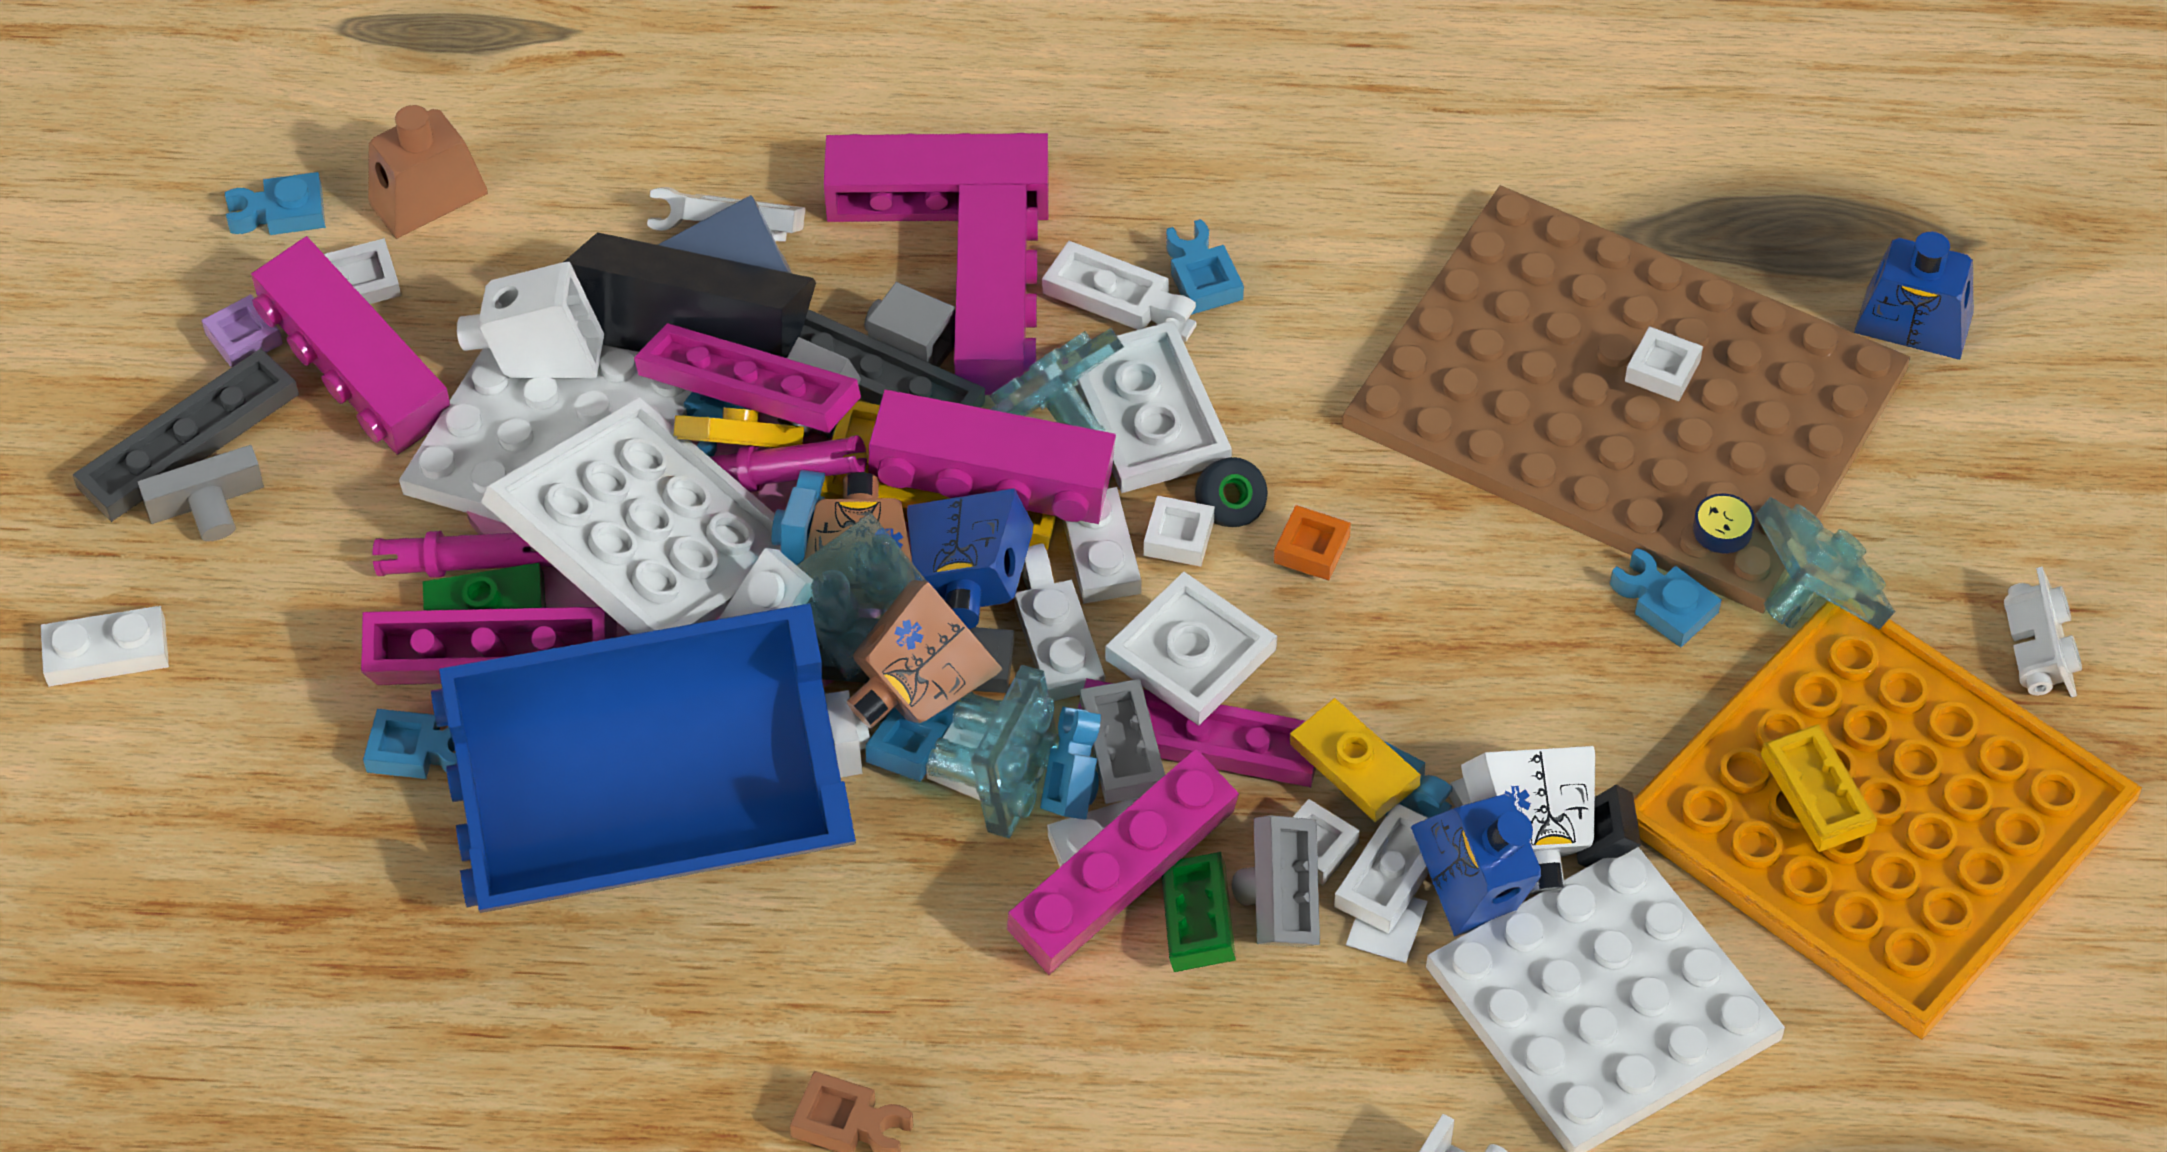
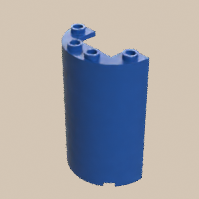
[431,603,856,913]

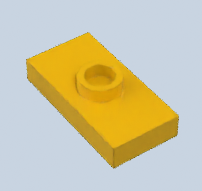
[673,408,804,448]
[1290,698,1421,822]
[1761,724,1878,852]

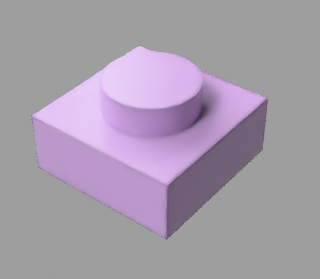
[201,294,283,368]

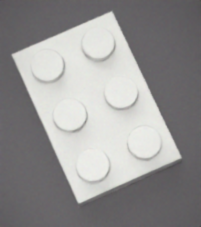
[1066,320,1232,493]

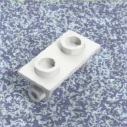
[2004,567,2082,698]

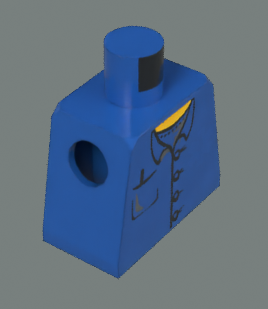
[1854,232,1974,360]
[907,488,1034,629]
[1411,794,1541,936]

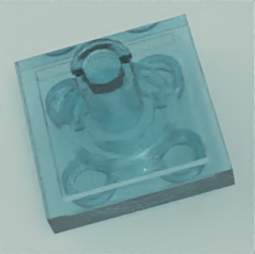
[990,328,1124,431]
[1755,497,1895,629]

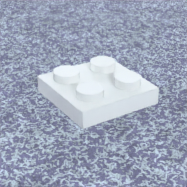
[1105,572,1277,726]

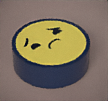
[1693,493,1755,554]

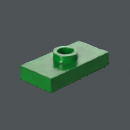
[422,563,546,611]
[1162,851,1236,972]

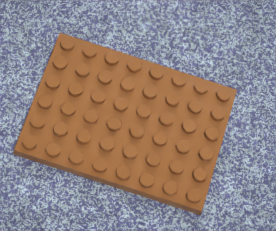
[1342,185,1910,614]

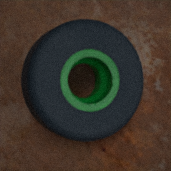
[1195,457,1268,527]

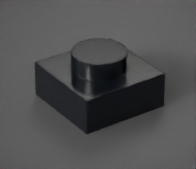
[1576,784,1641,868]

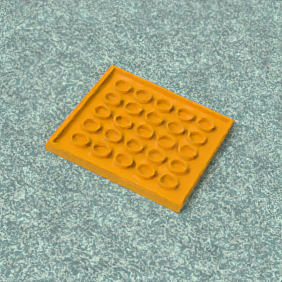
[1634,587,2142,1040]

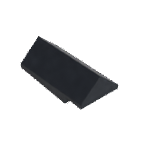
[563,232,816,358]

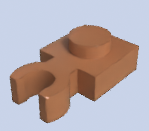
[790,1071,914,1152]

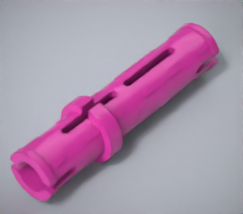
[710,435,867,492]
[372,531,553,578]

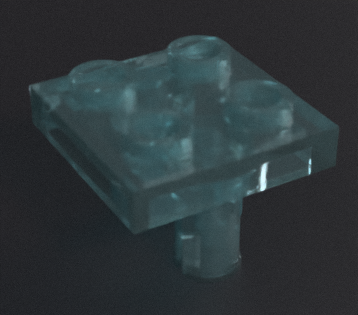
[797,513,926,681]
[927,665,1060,839]

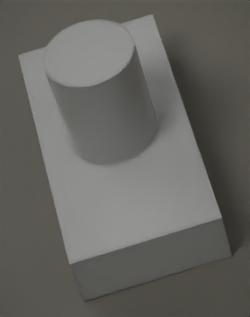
[137,445,264,541]
[1080,679,1165,804]
[1232,815,1320,947]

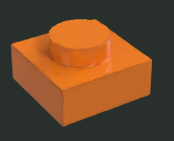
[1274,505,1351,581]

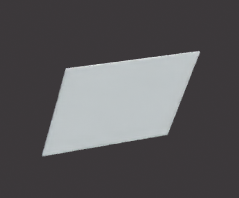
[1346,897,1428,963]

